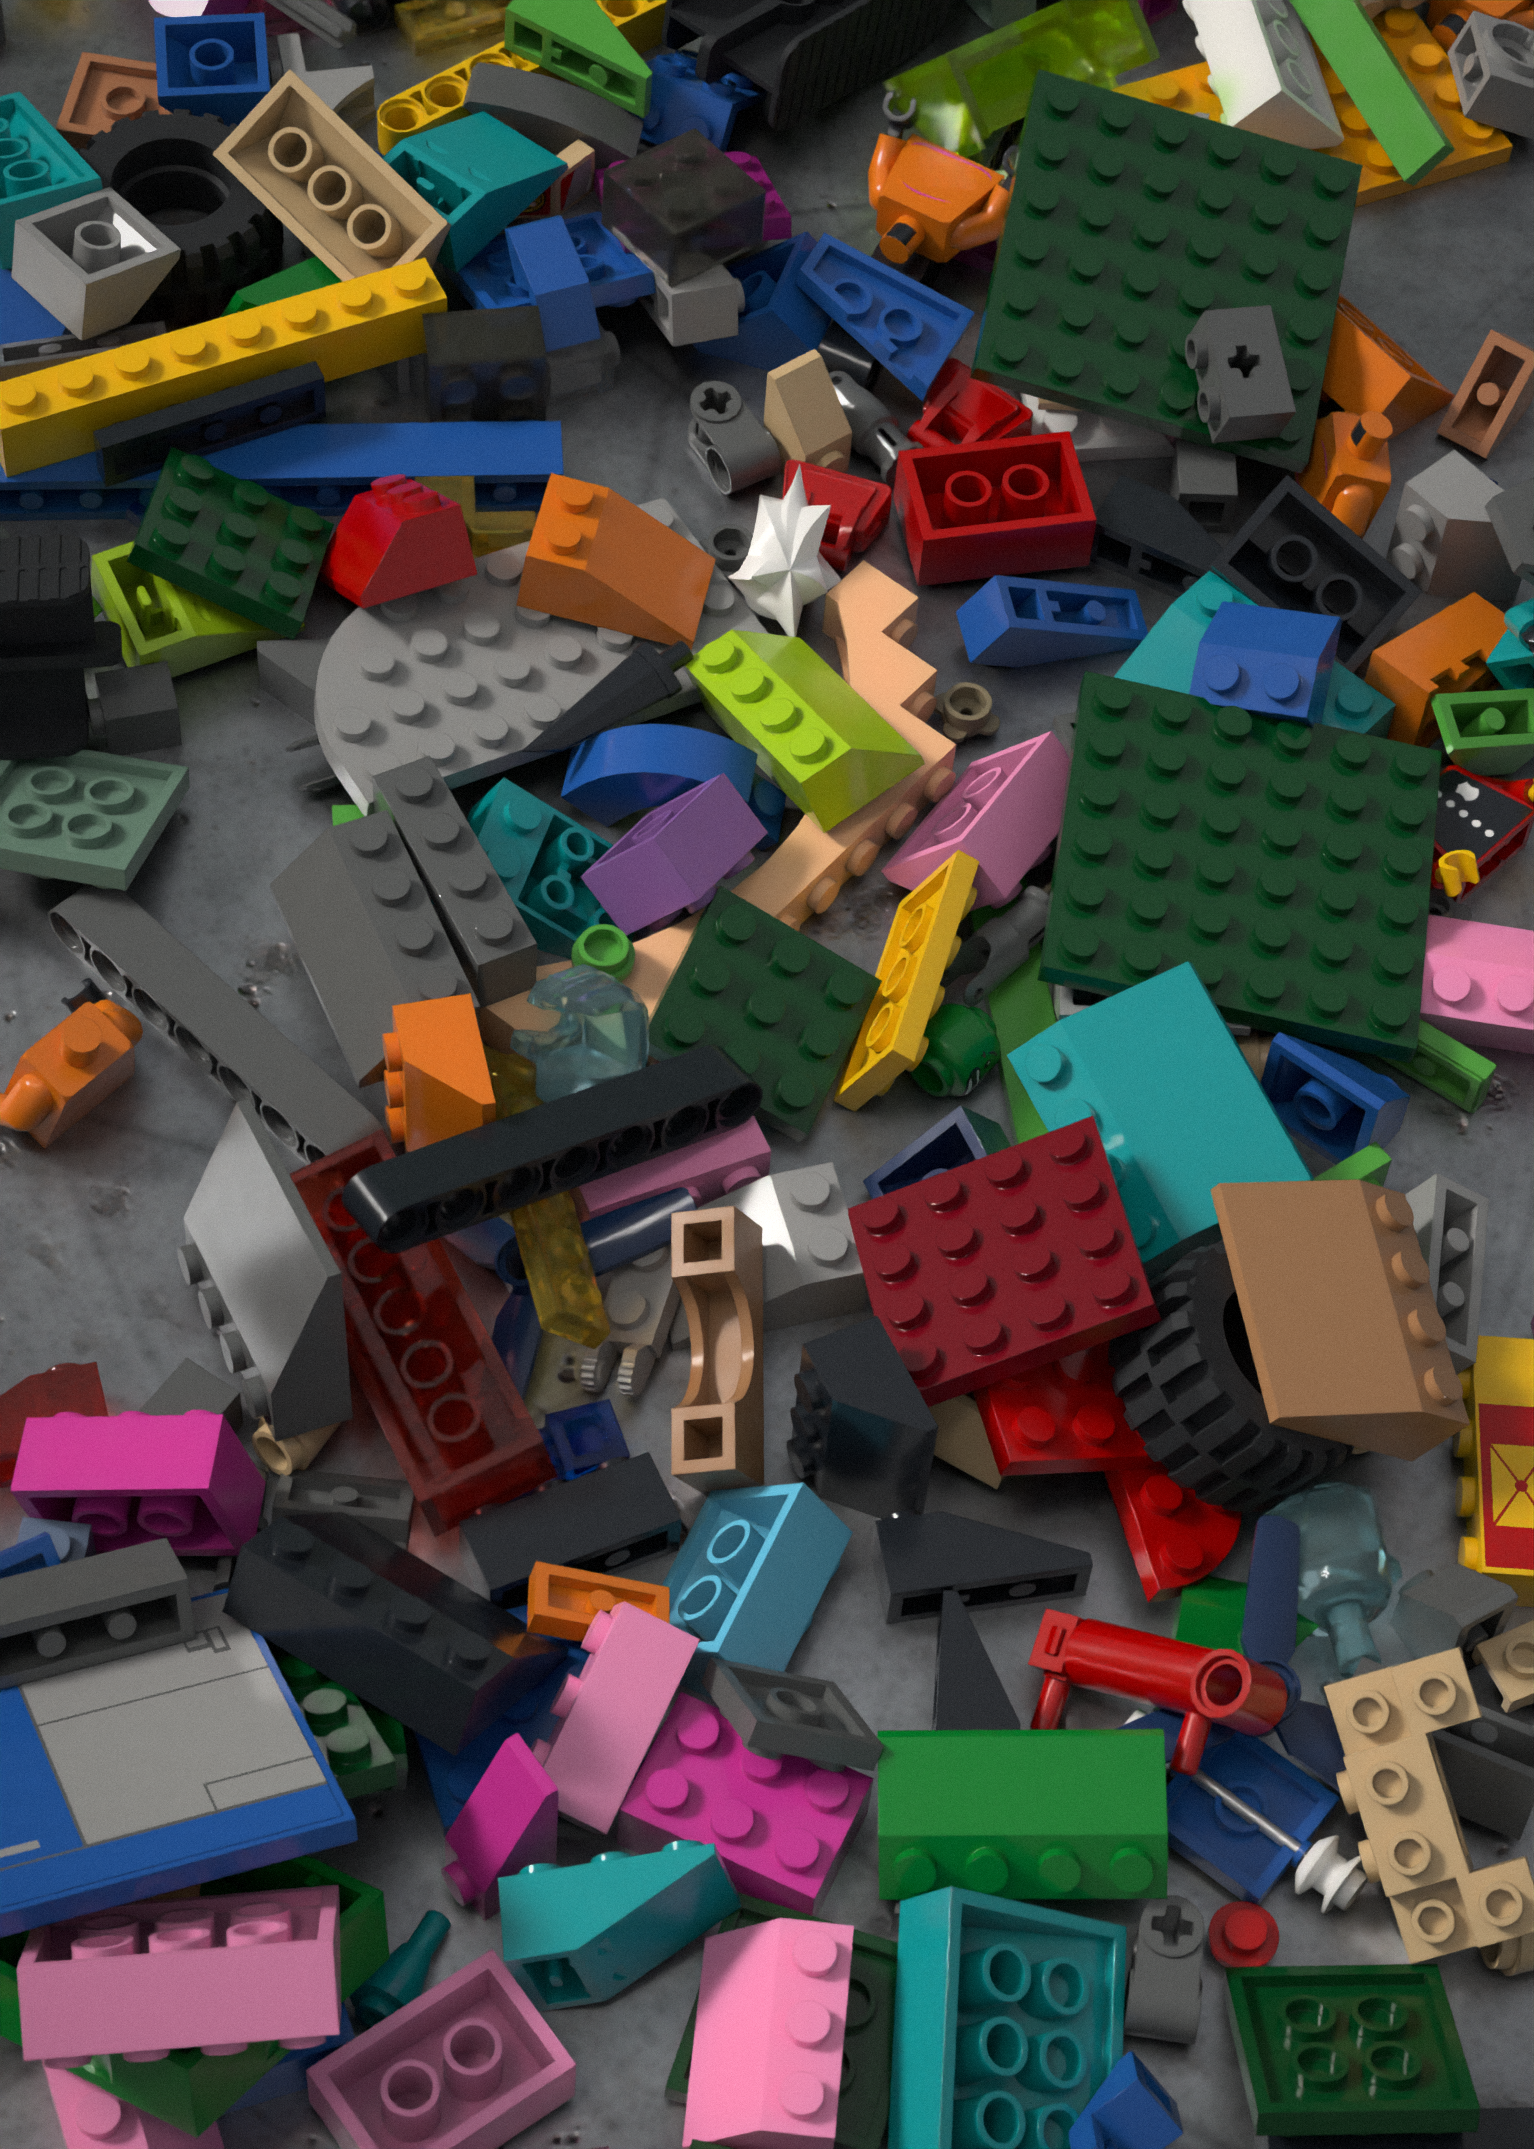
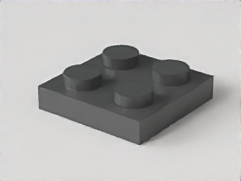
[701,1657,883,1772]

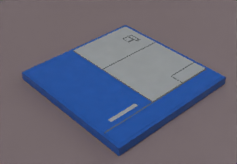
[0,1588,358,1938]

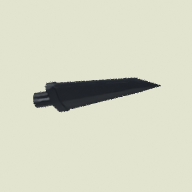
[521,641,693,752]

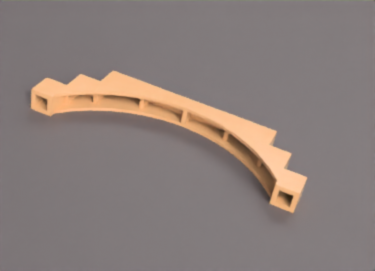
[480,560,956,1080]

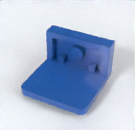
[622,48,767,161]

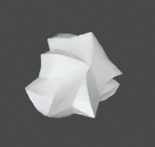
[728,464,842,637]

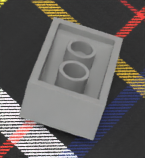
[668,1162,866,1351]

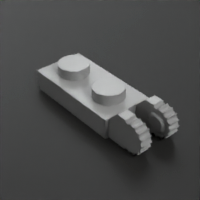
[579,1244,681,1397]

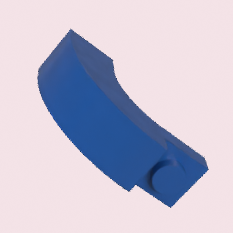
[561,724,787,851]

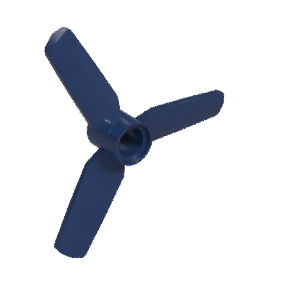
[443,1187,698,1440]
[1116,1515,1346,1792]

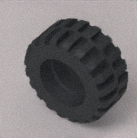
[78,109,284,324]
[1108,1244,1355,1513]

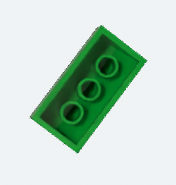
[878,1729,1168,1900]

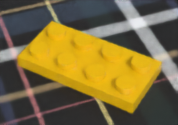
[833,850,980,1112]

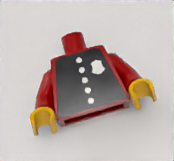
[1430,765,1534,904]

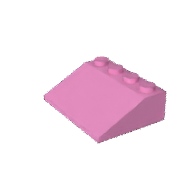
[17,1885,341,2069]

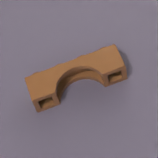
[671,1206,764,1493]

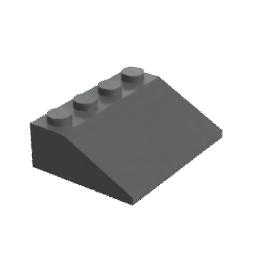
[177,1099,353,1442]

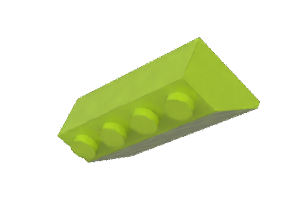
[684,629,925,833]

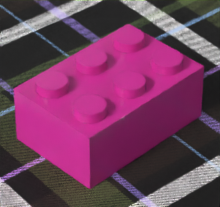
[10,1410,266,1556]
[617,1692,874,1917]

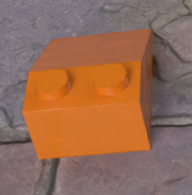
[516,473,716,650]

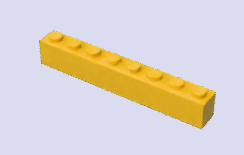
[0,258,448,477]

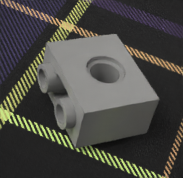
[1448,10,1534,140]

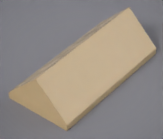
[213,69,451,281]

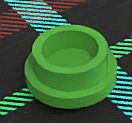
[571,924,635,986]

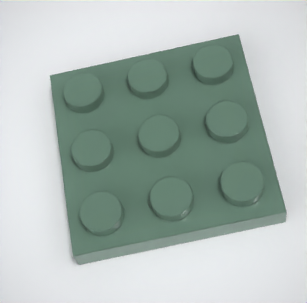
[0,749,190,891]

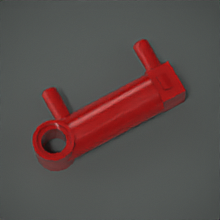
[1028,1608,1287,1777]

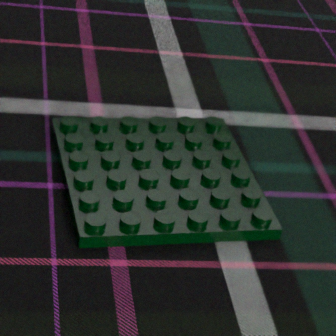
[970,69,1362,473]
[1038,671,1442,1063]

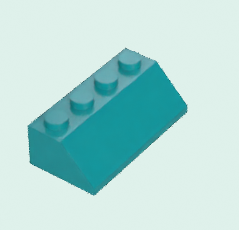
[0,91,102,270]

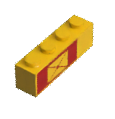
[1453,1335,1534,1607]

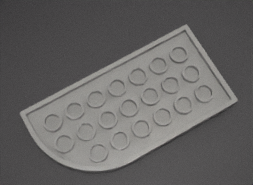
[314,497,769,817]

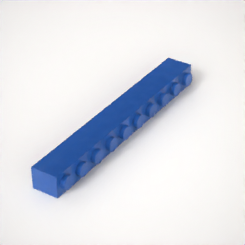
[0,420,564,521]

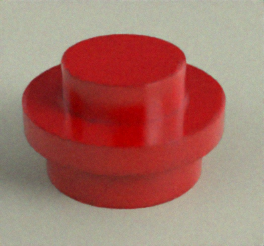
[1207,1901,1280,1967]

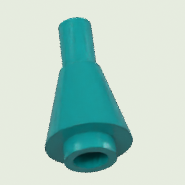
[350,1910,451,2029]

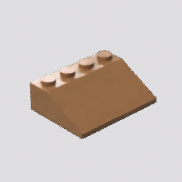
[1210,1179,1470,1462]

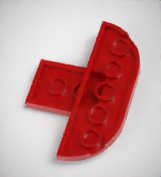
[973,1340,1242,1603]

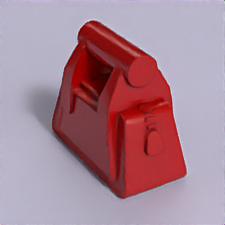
[907,358,1033,448]
[780,459,892,572]

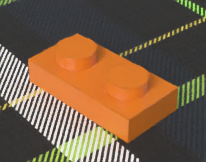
[527,1561,670,1642]

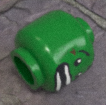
[910,1003,1001,1097]

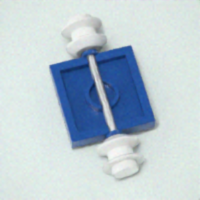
[1124,1707,1368,1914]

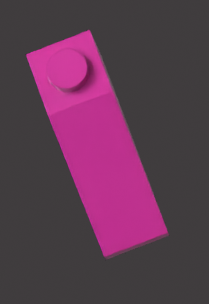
[441,1732,559,1921]

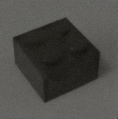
[602,128,766,288]
[422,305,547,423]

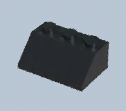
[1209,475,1423,673]
[786,1315,938,1519]

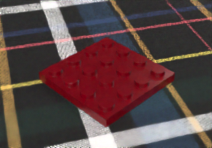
[848,1116,1161,1407]

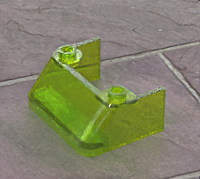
[882,0,1160,158]

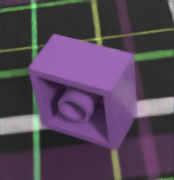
[580,772,768,936]

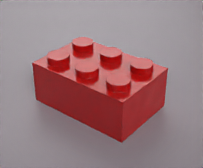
[893,431,1097,586]

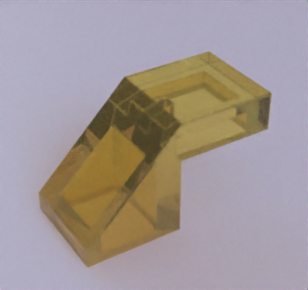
[415,476,536,559]

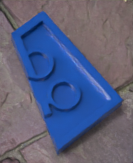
[795,232,975,402]

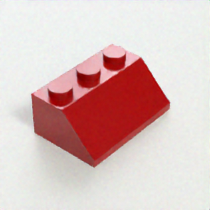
[317,474,477,609]

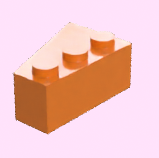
[1363,592,1508,748]

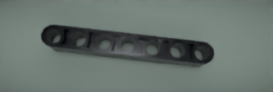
[341,1044,763,1254]

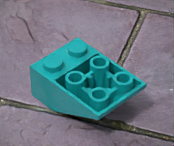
[382,111,568,273]
[431,778,635,959]
[498,1840,741,2012]

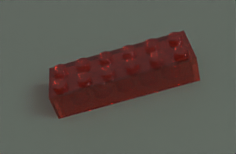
[289,1129,558,1537]

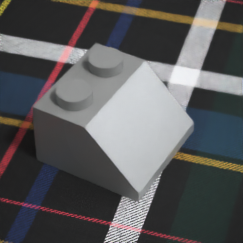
[11,187,181,341]
[1386,449,1522,602]

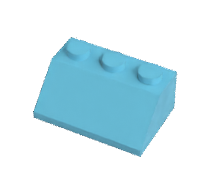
[662,1483,853,1699]

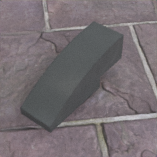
[462,62,644,169]

